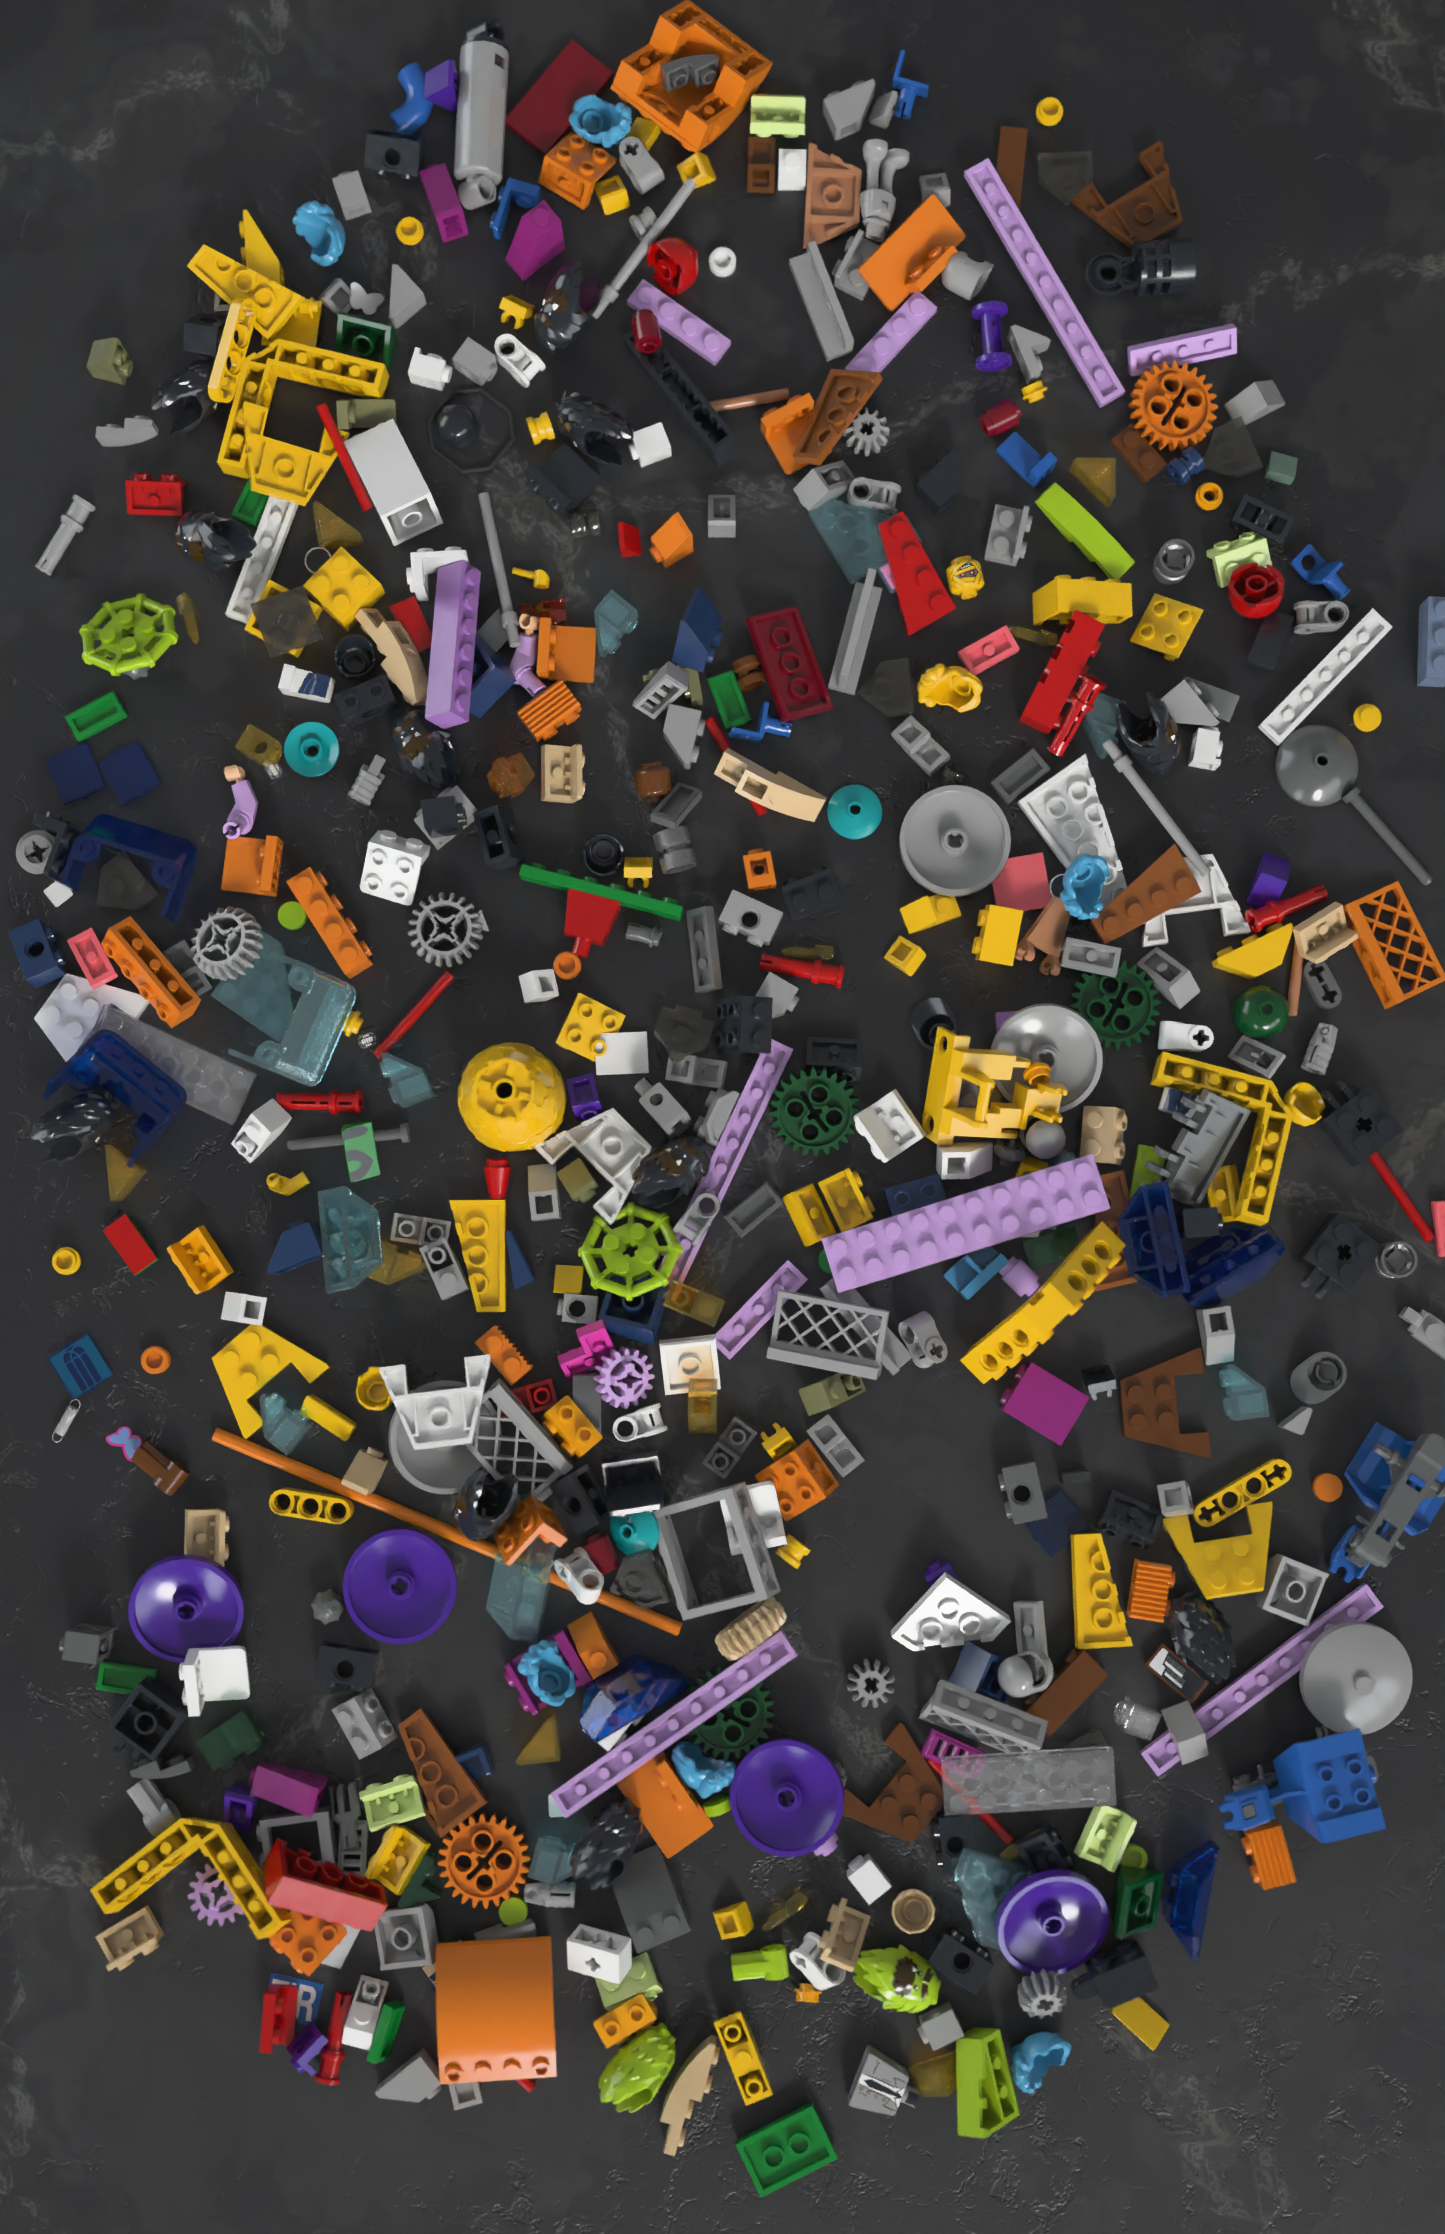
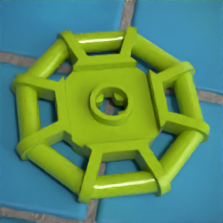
[79,593,179,676]
[578,1202,683,1301]

